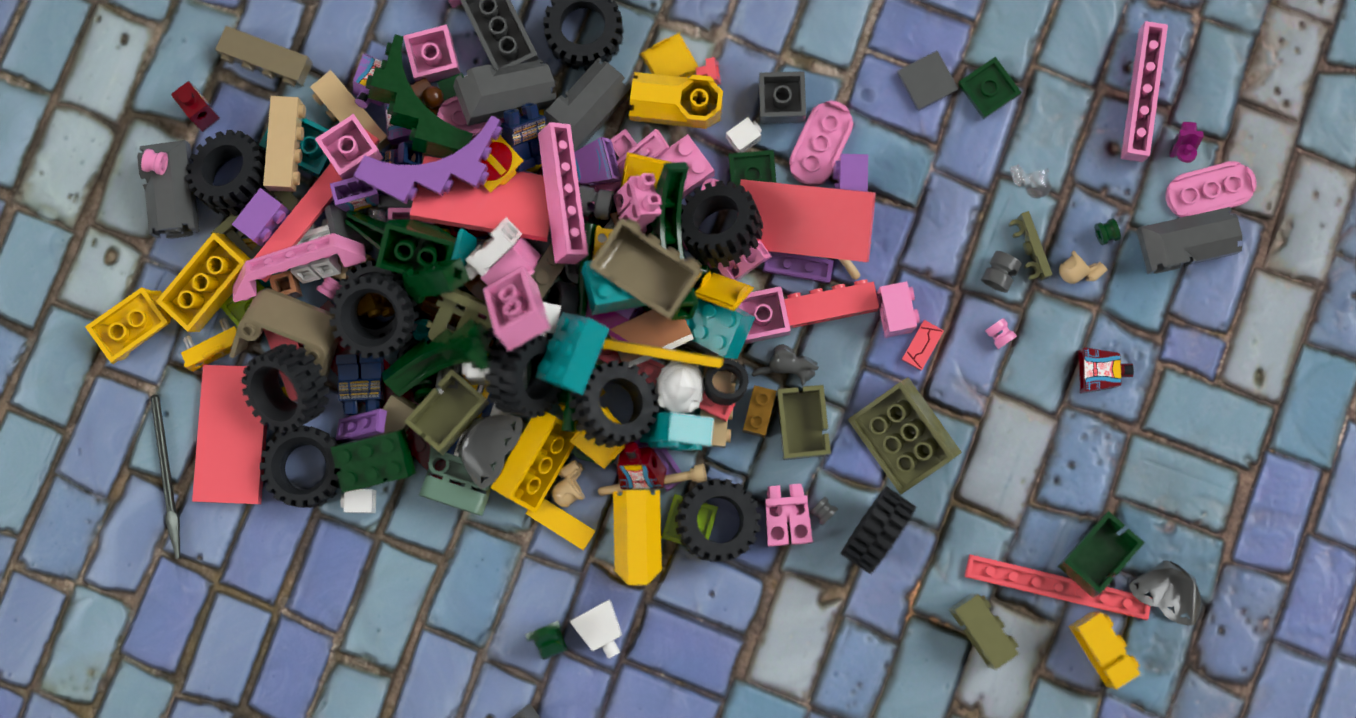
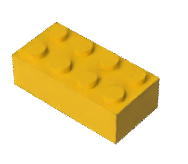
[156,233,251,332]
[490,411,577,513]

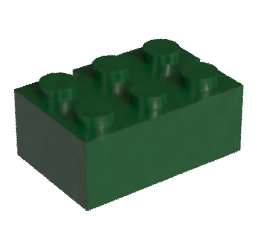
[330,428,416,493]
[1058,511,1145,598]

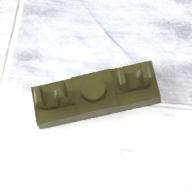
[1008,211,1053,281]

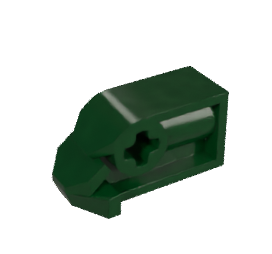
[403,258,470,304]
[525,621,568,660]

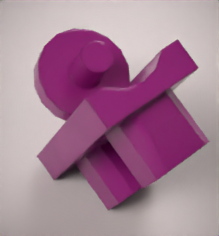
[1169,122,1204,163]

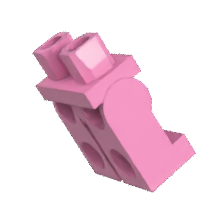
[613,173,662,234]
[707,238,772,281]
[765,484,813,547]

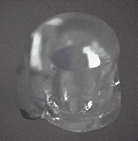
[1009,164,1052,199]

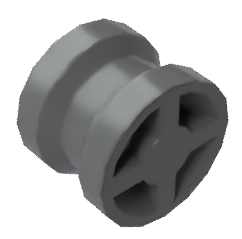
[809,497,838,526]

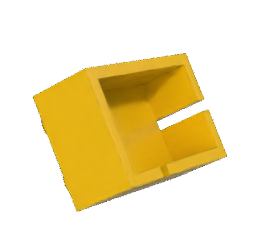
[1068,611,1141,689]

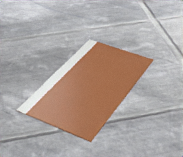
[610,309,694,368]

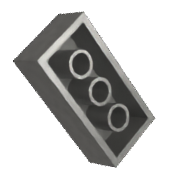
[460,0,539,70]

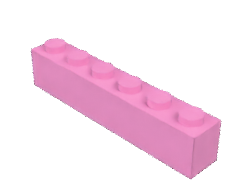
[1121,21,1168,162]
[538,122,588,264]

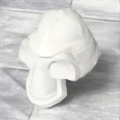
[654,360,705,414]

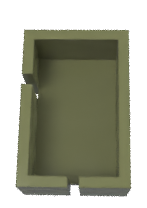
[404,369,490,456]
[776,385,831,460]
[949,594,1019,670]

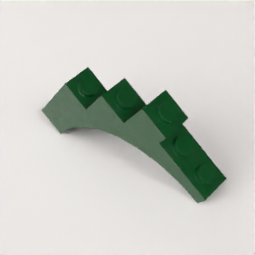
[365,34,473,158]
[650,162,699,320]
[382,318,490,397]

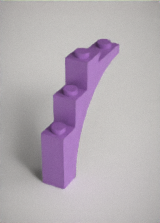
[354,115,503,204]

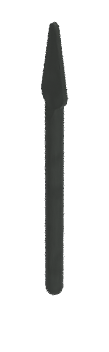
[150,394,180,559]

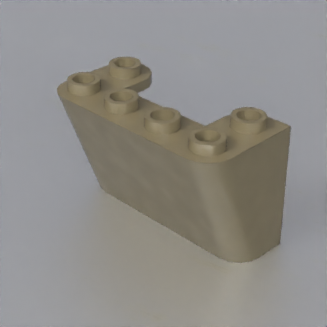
[590,218,702,319]

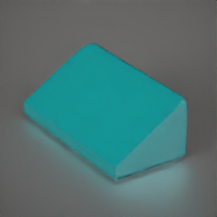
[451,229,477,266]

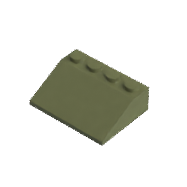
[847,377,962,495]

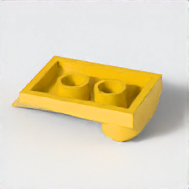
[85,287,172,364]

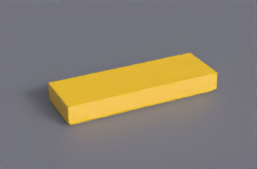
[525,498,596,551]

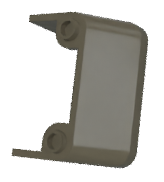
[229,288,340,378]

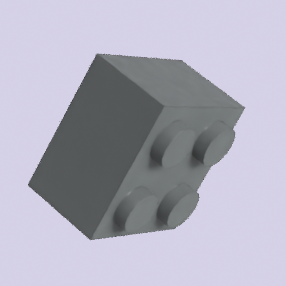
[758,71,806,124]

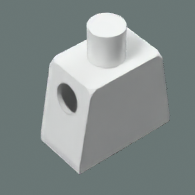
[570,600,622,659]

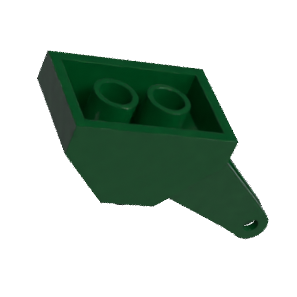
[345,210,457,274]

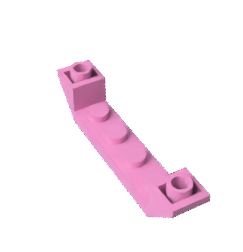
[233,233,366,303]

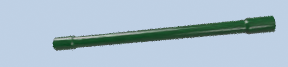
[562,223,596,432]

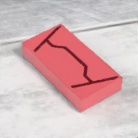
[901,320,944,371]

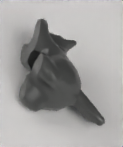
[752,344,819,386]

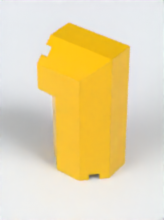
[629,72,723,129]
[613,490,662,585]

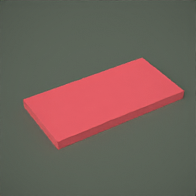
[410,155,550,242]
[737,179,876,262]
[192,365,267,505]

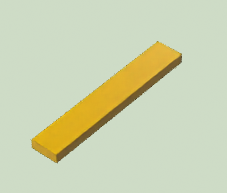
[601,338,724,368]

